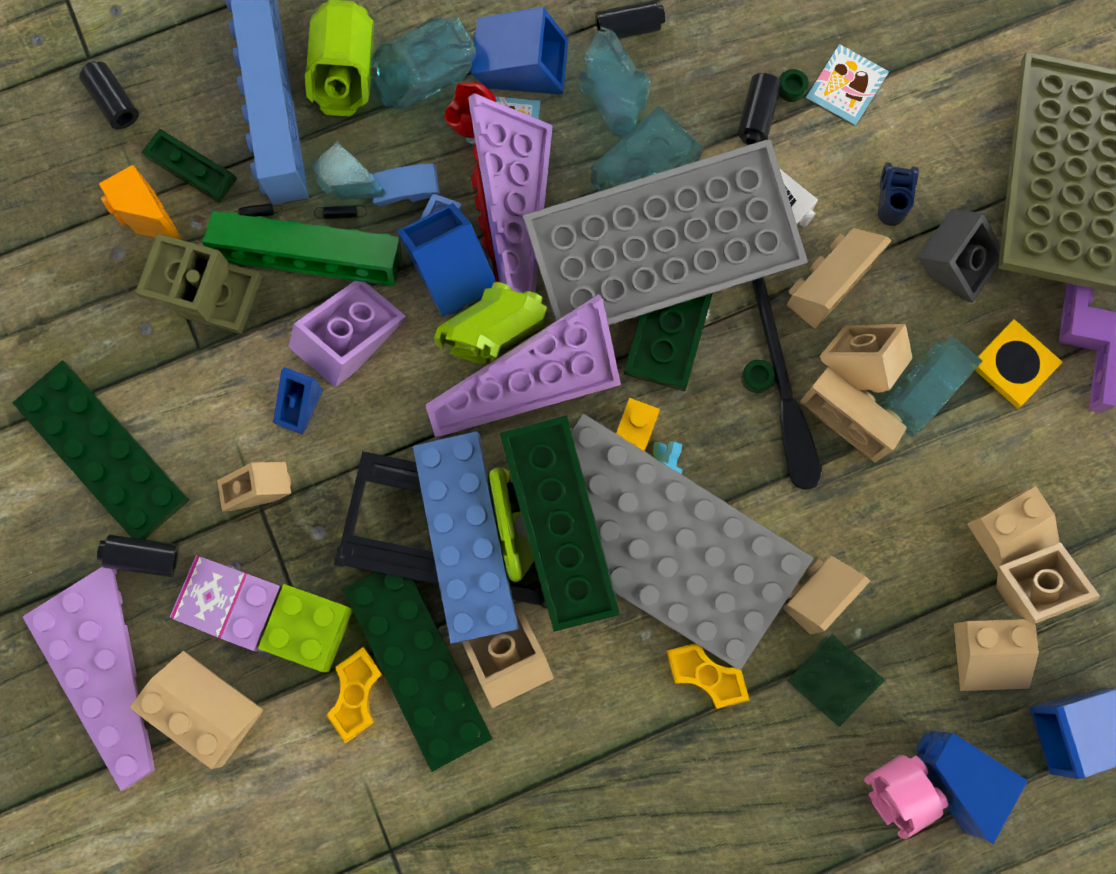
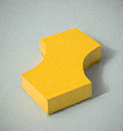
[666,643,750,709]
[326,647,384,743]

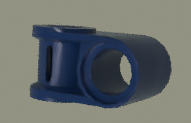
[878,162,919,226]

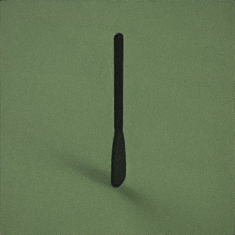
[752,277,822,490]

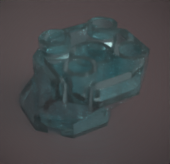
[371,16,476,110]
[578,27,652,139]

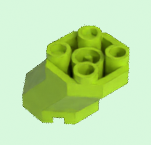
[305,0,374,117]
[434,282,547,364]

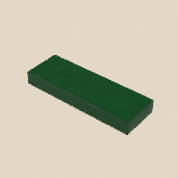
[141,128,237,203]

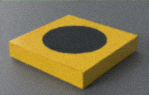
[969,319,1063,409]

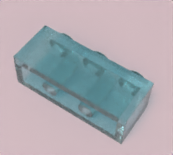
[885,336,983,437]

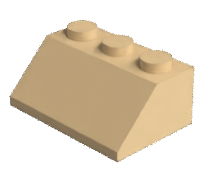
[787,228,892,329]
[799,367,907,463]
[129,651,264,769]

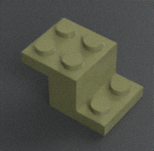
[135,233,262,334]

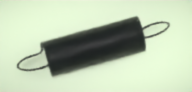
[235,203,282,217]
[314,205,367,219]

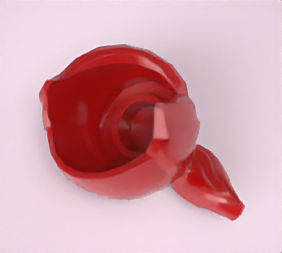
[444,82,496,162]

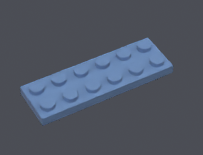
[413,431,519,644]

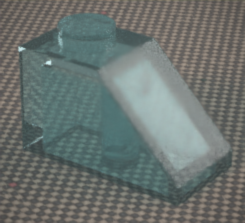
[311,141,386,200]

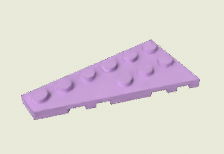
[468,93,553,294]
[426,294,621,438]
[23,567,155,791]

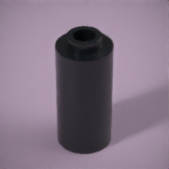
[595,0,665,43]
[79,61,139,130]
[737,73,781,145]
[97,534,179,577]

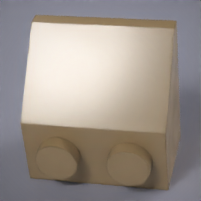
[820,324,912,393]
[967,486,1059,572]
[996,543,1100,624]
[782,556,870,634]
[462,607,554,708]
[954,619,1039,691]

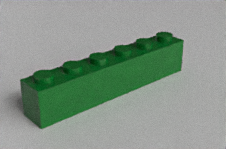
[202,211,402,286]

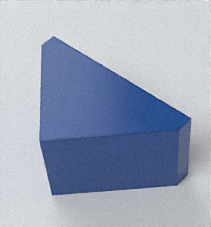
[273,367,323,434]

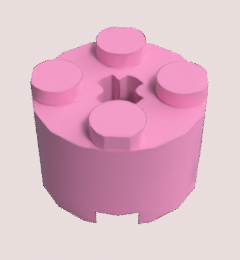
[864,755,949,839]

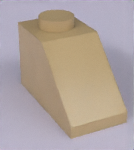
[217,462,291,512]

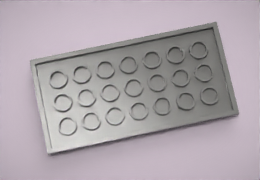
[523,139,808,326]
[514,413,814,670]

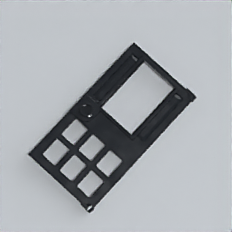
[334,451,547,608]

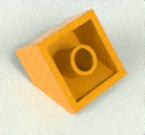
[99,165,183,240]

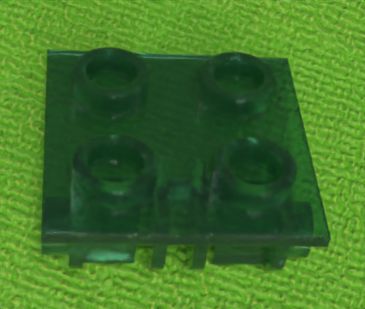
[787,634,885,727]

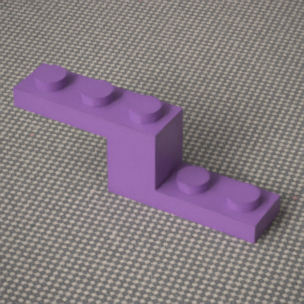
[1059,283,1116,413]

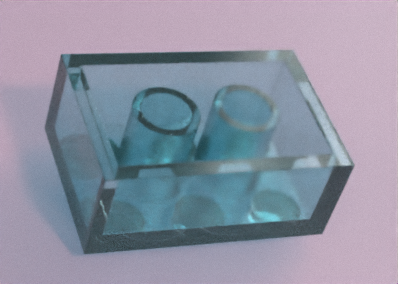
[591,106,703,191]

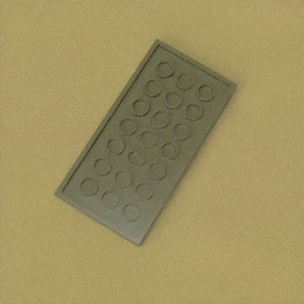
[998,52,1116,293]

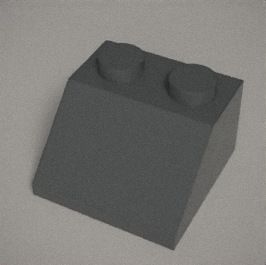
[918,209,1001,303]

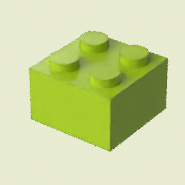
[258,584,353,673]

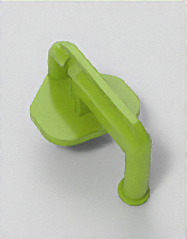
[489,467,534,582]

